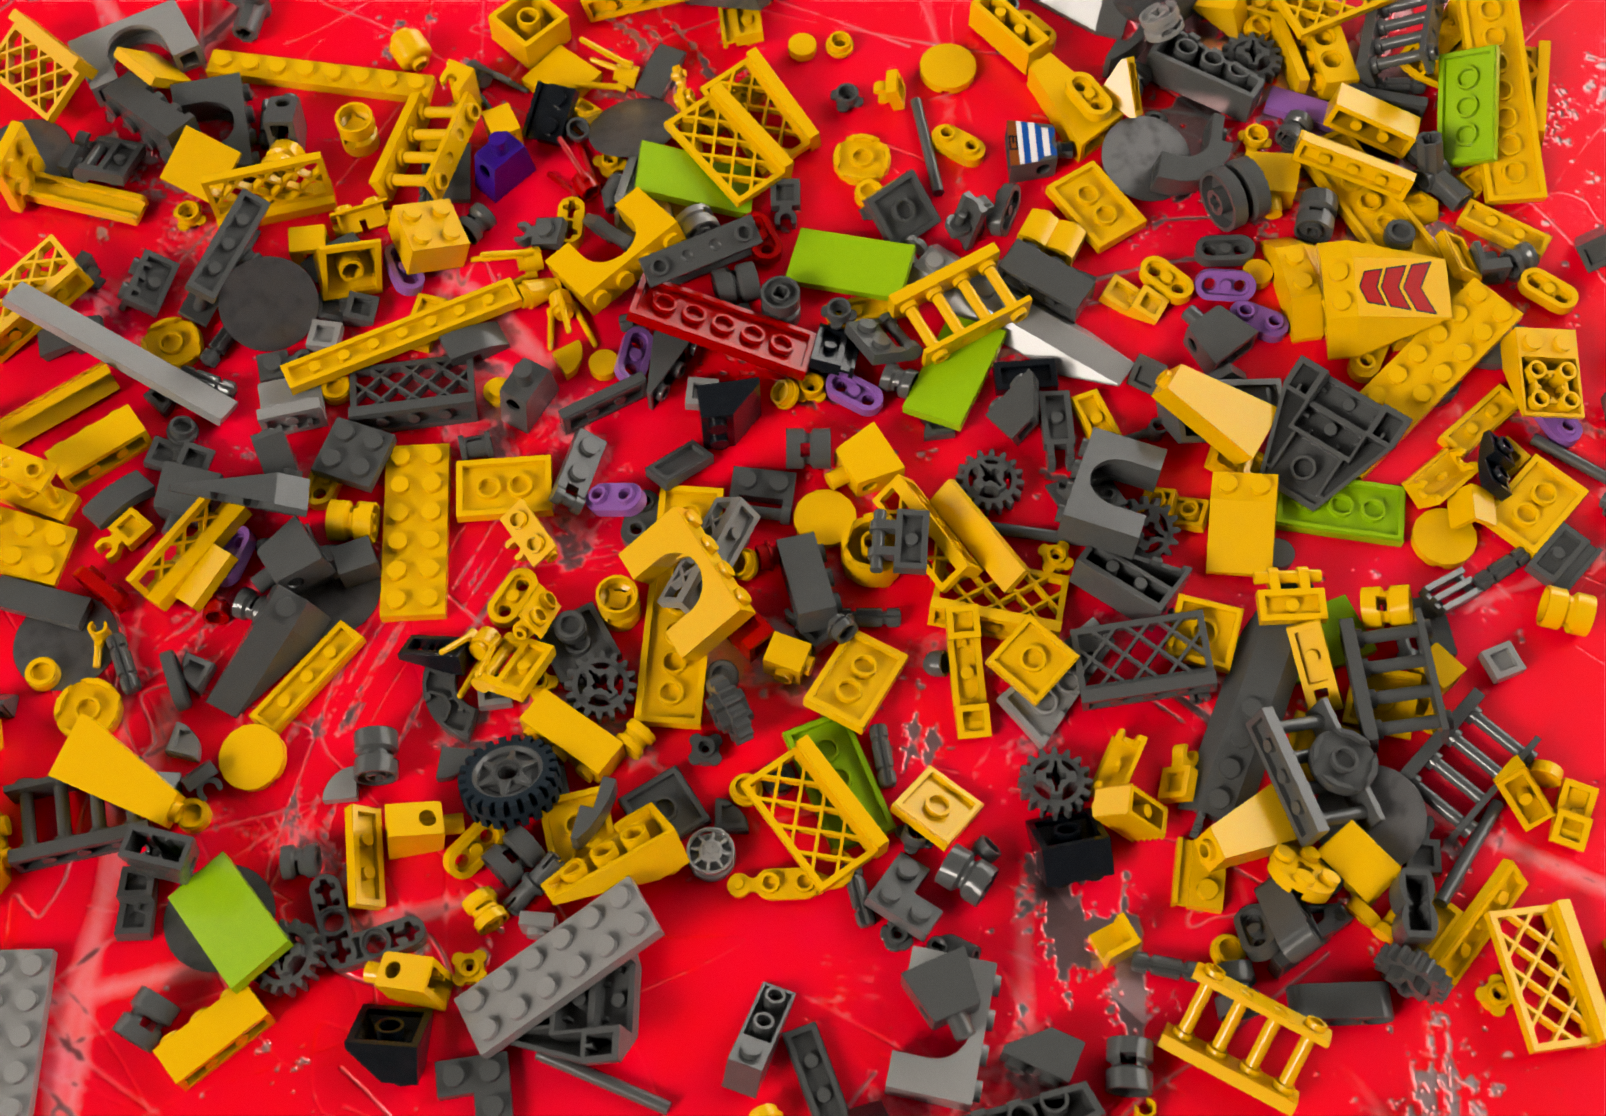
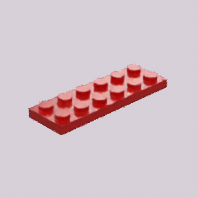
[626,273,817,381]

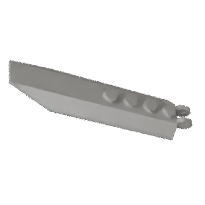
[905,235,1134,387]

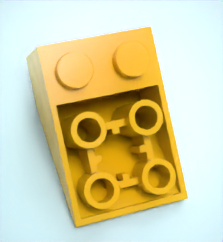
[1500,327,1585,419]

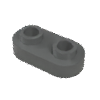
[986,183,1021,237]
[1194,234,1255,267]
[621,490,659,547]
[1233,904,1280,962]

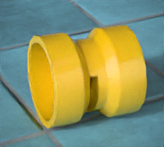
[462,886,510,935]

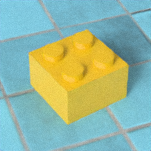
[488,0,572,70]
[387,198,470,275]

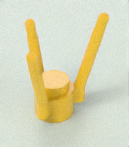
[574,37,640,93]
[470,246,544,286]
[546,289,598,351]
[439,626,503,699]

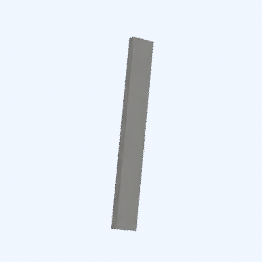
[2,281,238,427]

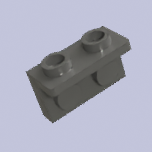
[117,248,180,318]

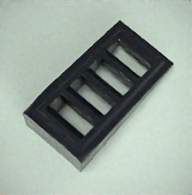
[398,635,475,676]

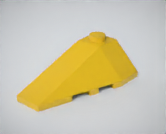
[540,802,690,905]

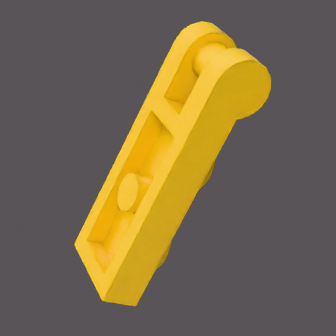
[1286,619,1345,711]

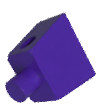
[474,131,536,203]

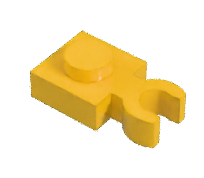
[94,506,156,564]

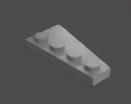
[996,617,1116,749]

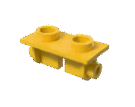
[329,196,391,237]
[500,498,559,568]
[512,583,562,640]

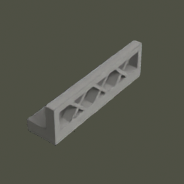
[657,497,761,614]

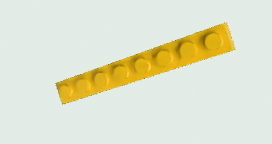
[206,49,436,104]
[280,277,523,395]

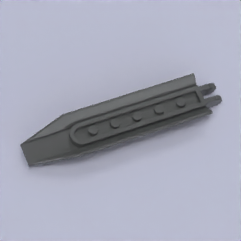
[1177,583,1314,839]

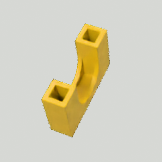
[545,186,687,316]
[618,505,756,662]

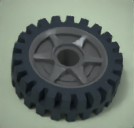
[457,735,563,830]

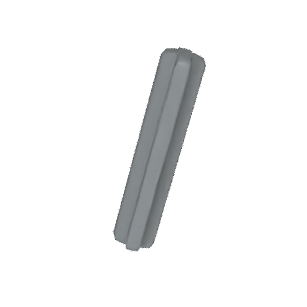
[614,155,639,202]

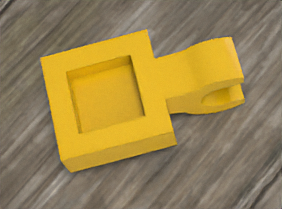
[1157,744,1199,804]

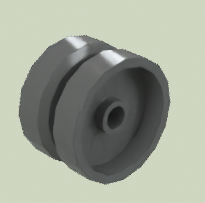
[1199,155,1272,232]

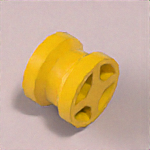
[615,718,656,761]

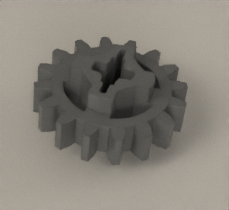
[1222,32,1283,84]
[955,449,1025,517]
[1118,496,1181,559]
[564,650,637,724]
[705,673,754,746]
[1017,747,1093,821]
[254,918,327,998]
[1373,942,1454,1005]

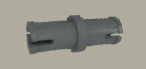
[502,851,565,917]

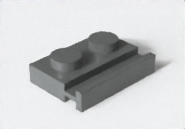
[1523,522,1603,591]

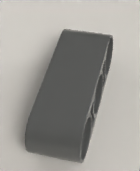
[1254,877,1325,964]
[1286,981,1395,1026]

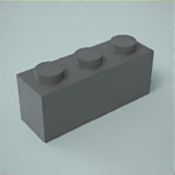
[998,238,1096,323]
[776,532,842,634]

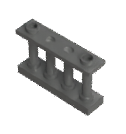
[1355,0,1448,88]
[178,188,271,328]
[635,214,763,288]
[1339,607,1454,753]
[1400,687,1542,844]
[1245,697,1385,847]
[3,756,155,874]

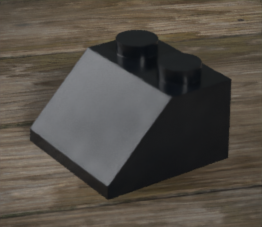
[696,377,761,450]
[1025,807,1114,888]

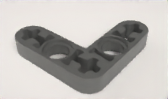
[309,874,428,974]

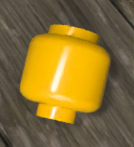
[389,27,432,71]

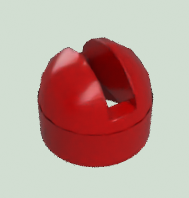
[202,597,230,625]

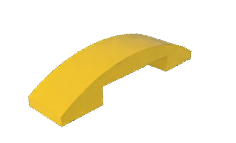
[945,604,992,740]

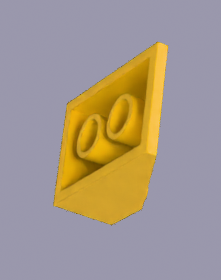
[1206,471,1279,577]

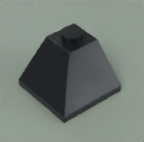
[344,1004,434,1086]

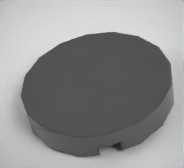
[1307,728,1378,796]

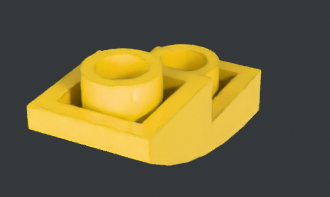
[1138,487,1210,534]

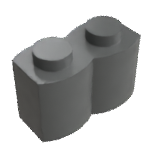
[1389,868,1438,951]

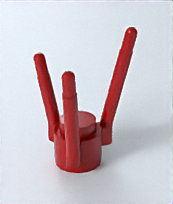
[547,136,602,202]

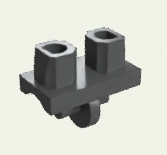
[945,191,994,251]

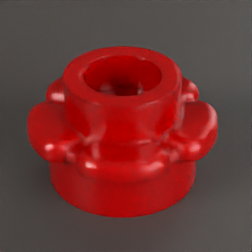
[755,540,779,572]

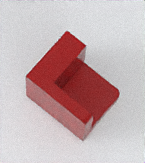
[727,605,775,663]

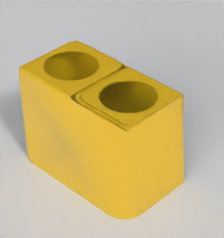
[1318,820,1402,907]

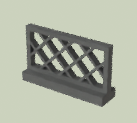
[348,356,479,432]
[1070,609,1218,711]

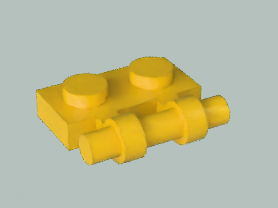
[1253,566,1328,626]

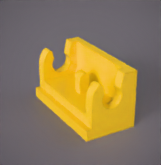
[440,59,483,119]
[1401,447,1479,509]
[1089,728,1148,798]

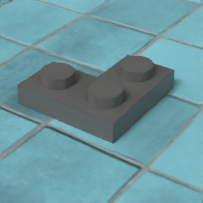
[864,851,943,942]
[435,1051,514,1116]

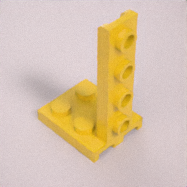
[0,120,149,226]

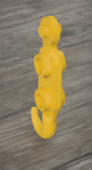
[671,64,703,152]
[727,848,855,901]

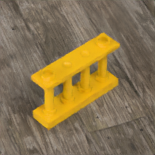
[369,91,482,201]
[887,242,1033,367]
[0,443,82,526]
[1157,961,1332,1116]

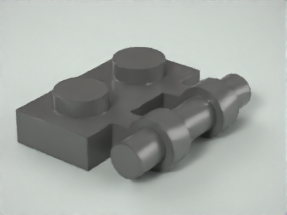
[867,508,930,575]

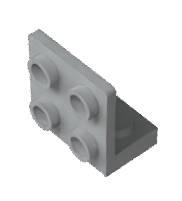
[256,378,328,435]

